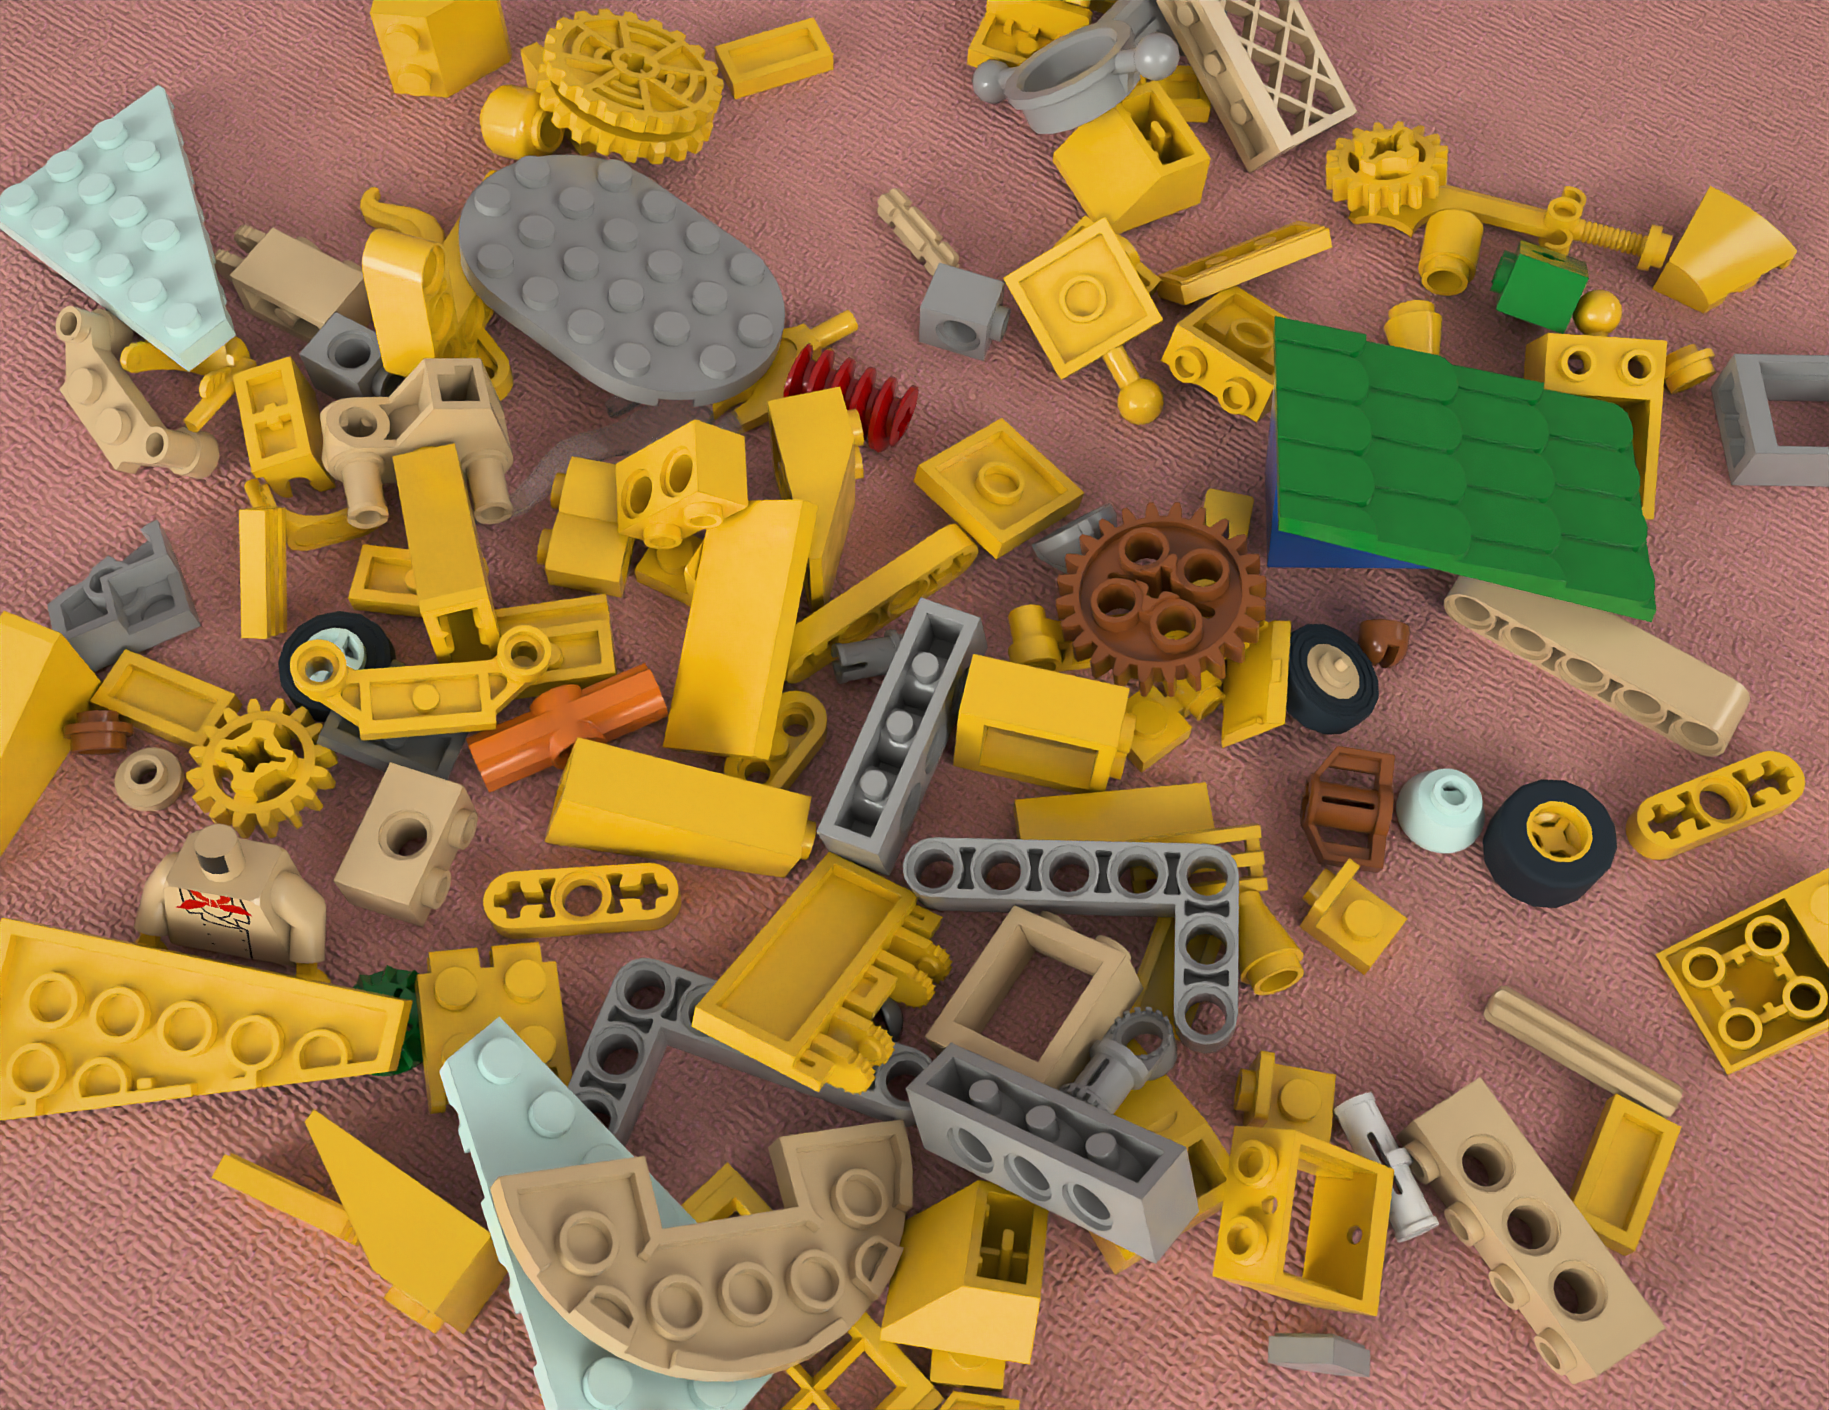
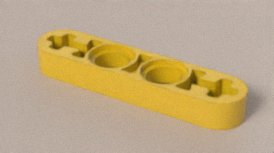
[785,523,979,684]

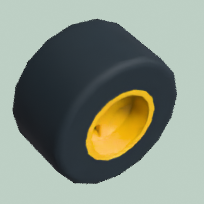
[1483,779,1617,908]

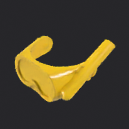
[120,336,257,433]
[244,478,379,551]

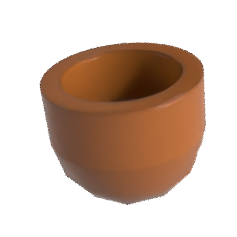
[1358,619,1410,668]

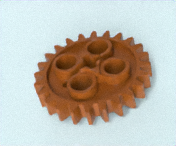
[1055,502,1267,697]

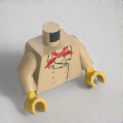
[133,824,331,983]

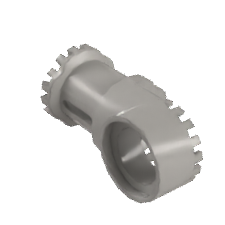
[1059,1007,1177,1114]

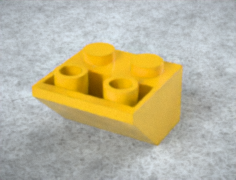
[1052,80,1211,234]
[880,1180,1049,1364]

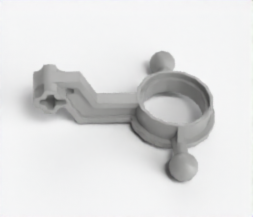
[972,0,1227,134]

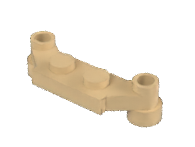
[56,306,219,479]

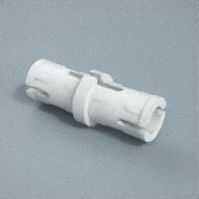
[1333,1092,1439,1243]

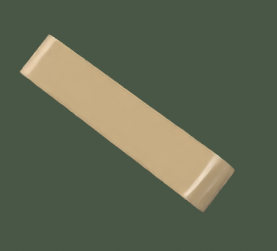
[1443,575,1751,757]

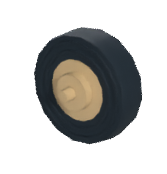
[1286,624,1379,734]

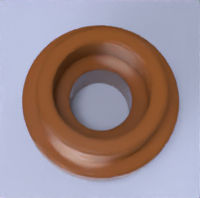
[63,710,133,755]

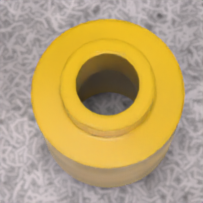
[1418,208,1484,296]

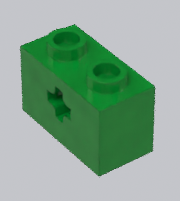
[1490,240,1589,334]

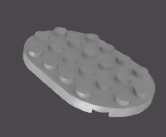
[459,155,785,407]

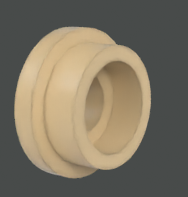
[115,747,184,811]

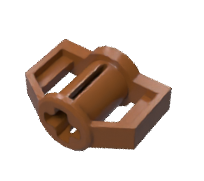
[1300,746,1395,873]

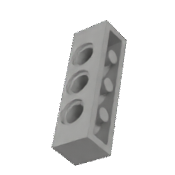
[816,597,988,876]
[906,1043,1199,1264]

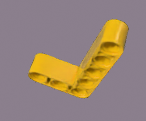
[362,170,497,378]

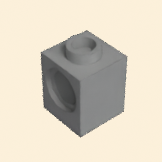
[919,263,1011,361]
[299,312,405,400]

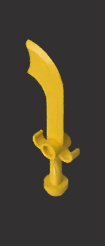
[1348,185,1673,272]

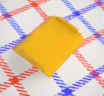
[1221,620,1291,748]

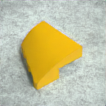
[1652,186,1797,313]

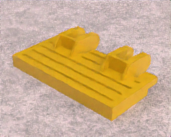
[691,851,953,1095]

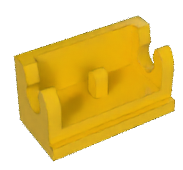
[232,356,336,498]

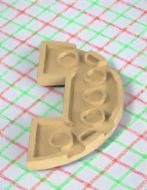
[490,1119,913,1382]

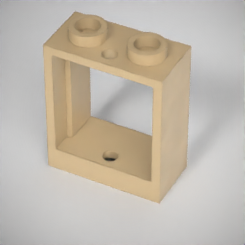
[925,905,1144,1090]

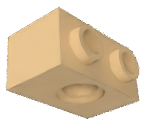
[333,762,478,927]

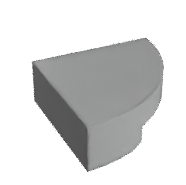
[1268,1333,1370,1377]

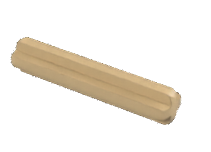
[1483,986,1683,1119]

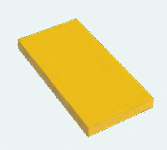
[663,499,818,761]

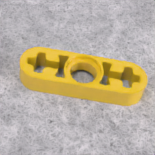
[1625,751,1805,860]
[483,863,681,939]

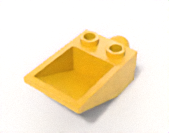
[1523,290,1667,520]

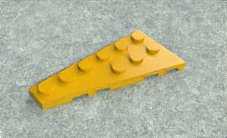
[0,918,413,1121]

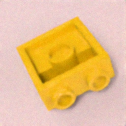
[1161,285,1289,423]

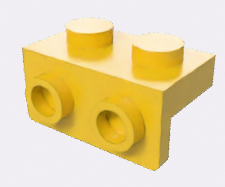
[967,0,1093,68]

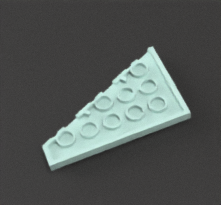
[0,85,236,372]
[439,1016,774,1410]

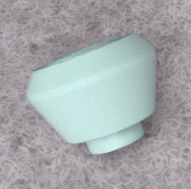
[1396,769,1485,854]

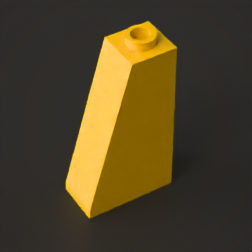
[392,443,501,664]
[0,611,102,857]
[544,737,816,878]

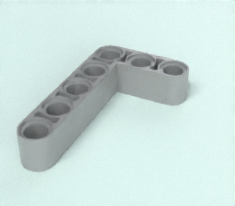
[903,837,1239,1054]
[568,958,932,1147]

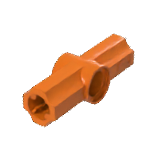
[465,663,669,793]

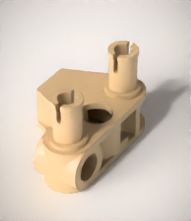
[320,358,514,529]

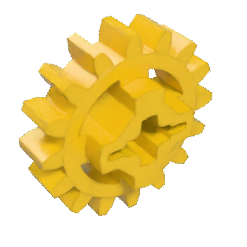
[1325,121,1448,216]
[186,698,338,839]

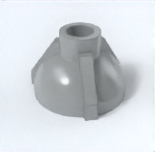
[1032,503,1117,574]

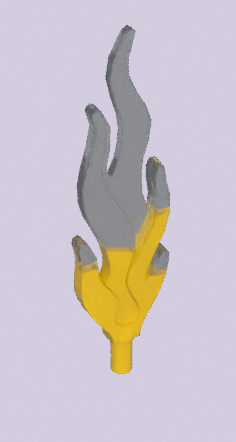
[472,309,858,524]

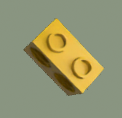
[616,419,748,549]

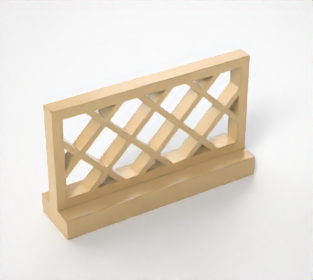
[1156,0,1358,173]

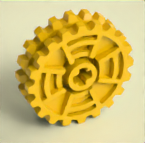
[536,9,724,165]

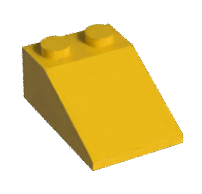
[767,387,864,614]
[304,1109,508,1334]

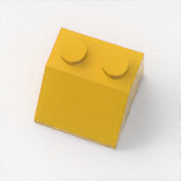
[370,0,512,98]

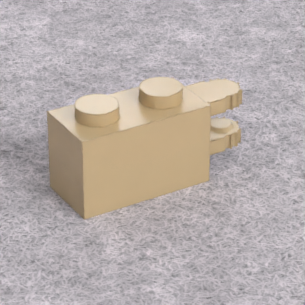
[214,224,373,343]

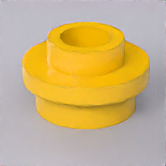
[1664,344,1716,394]

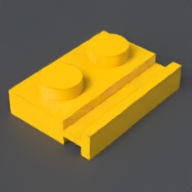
[495,594,617,700]

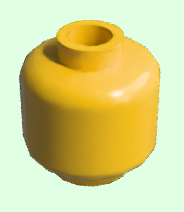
[480,84,565,160]

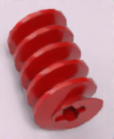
[783,343,919,453]

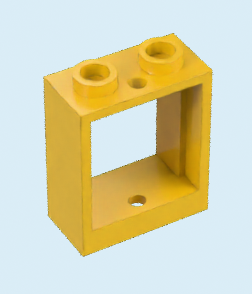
[953,654,1137,794]
[1212,1126,1394,1317]

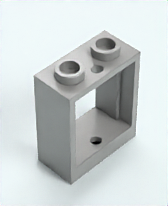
[1711,354,1829,487]

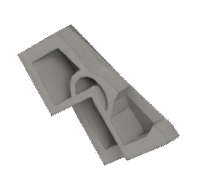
[47,520,201,672]

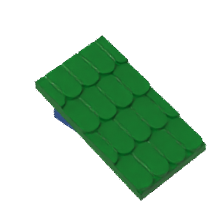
[1265,316,1657,622]

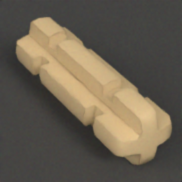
[877,188,959,277]

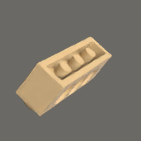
[1396,1077,1666,1385]

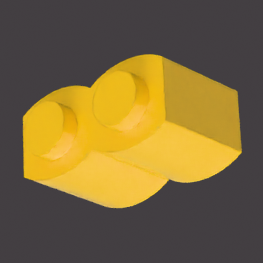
[537,456,635,598]

